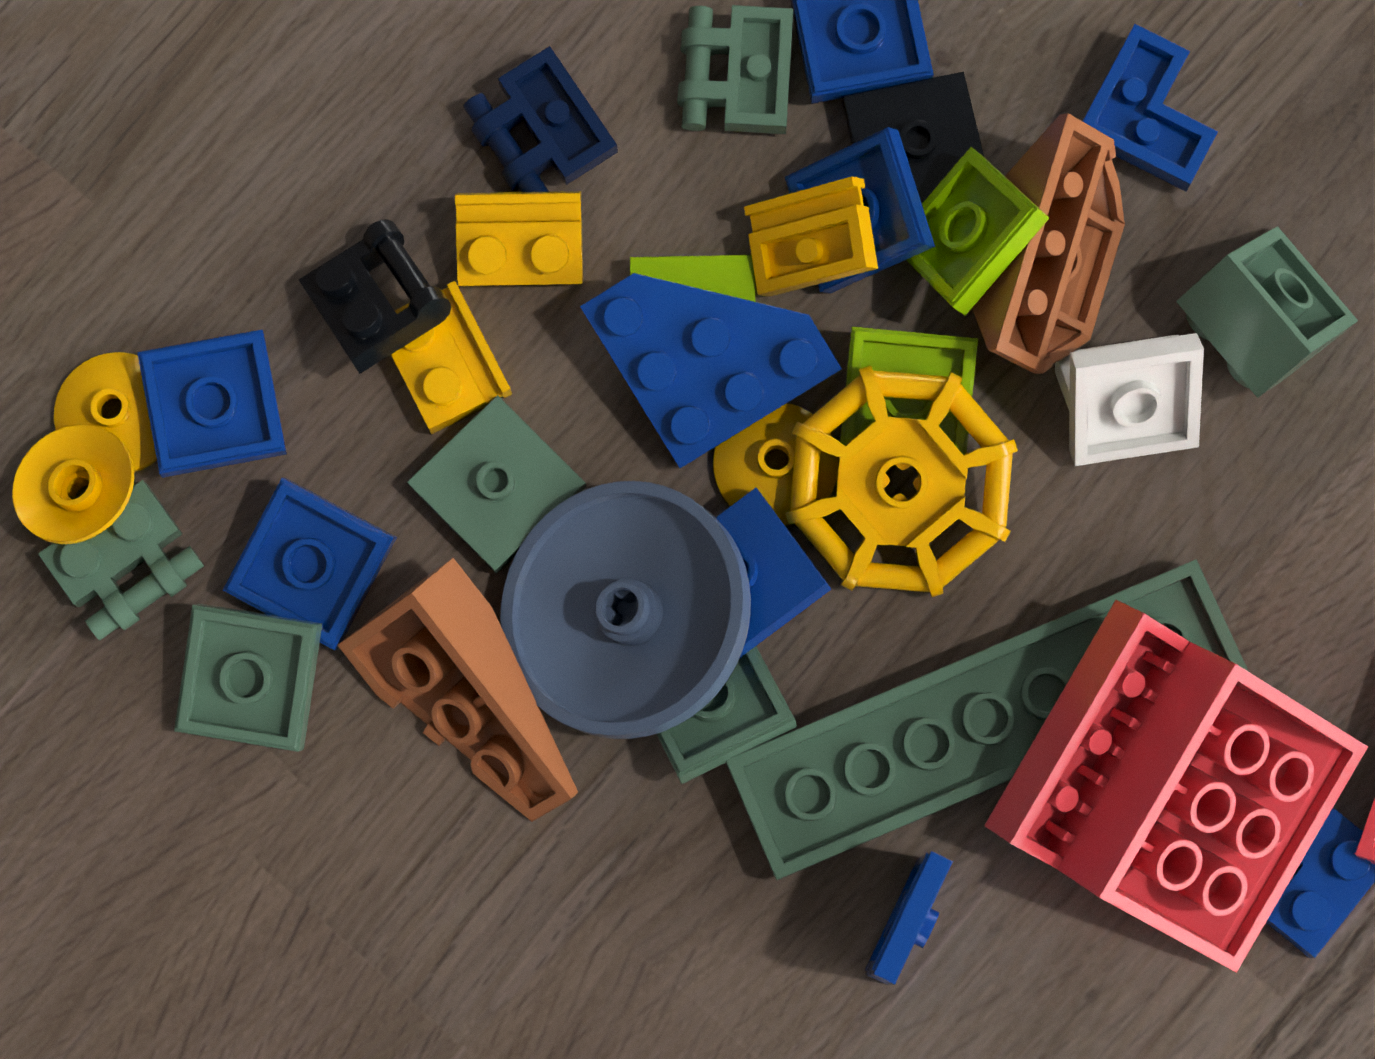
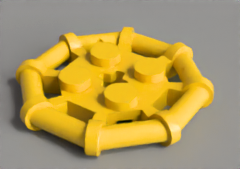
[785,365,1018,597]

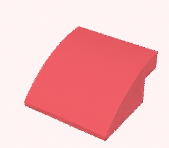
[984,600,1368,973]

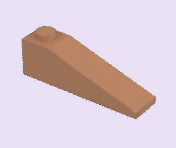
[337,558,578,822]

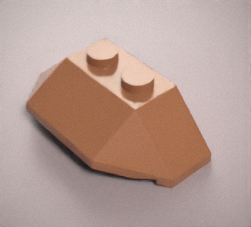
[972,113,1125,374]

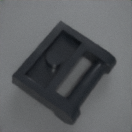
[298,219,451,374]

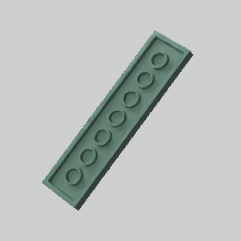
[726,559,1249,881]

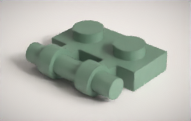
[677,5,793,134]
[38,480,205,640]

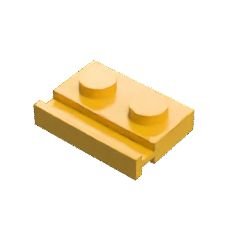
[744,176,878,297]
[455,191,583,286]
[391,281,512,435]

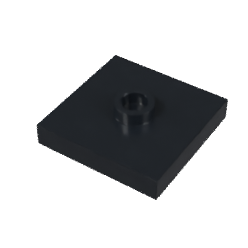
[842,71,984,203]

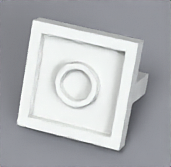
[1055,333,1204,466]

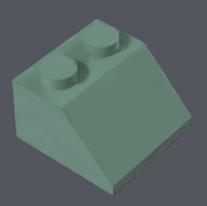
[1176,226,1358,398]

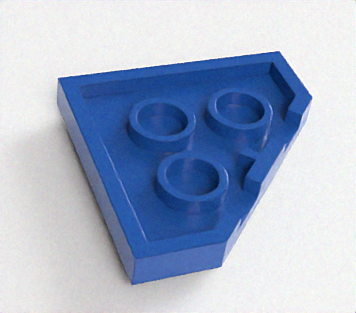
[580,273,842,468]

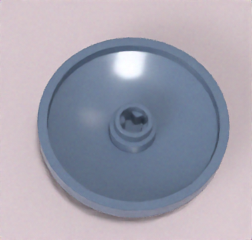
[500,481,751,739]

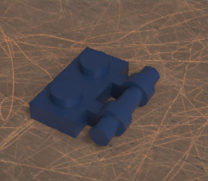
[463,46,618,192]

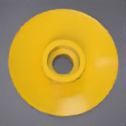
[54,352,157,473]
[713,403,839,526]
[12,424,134,544]

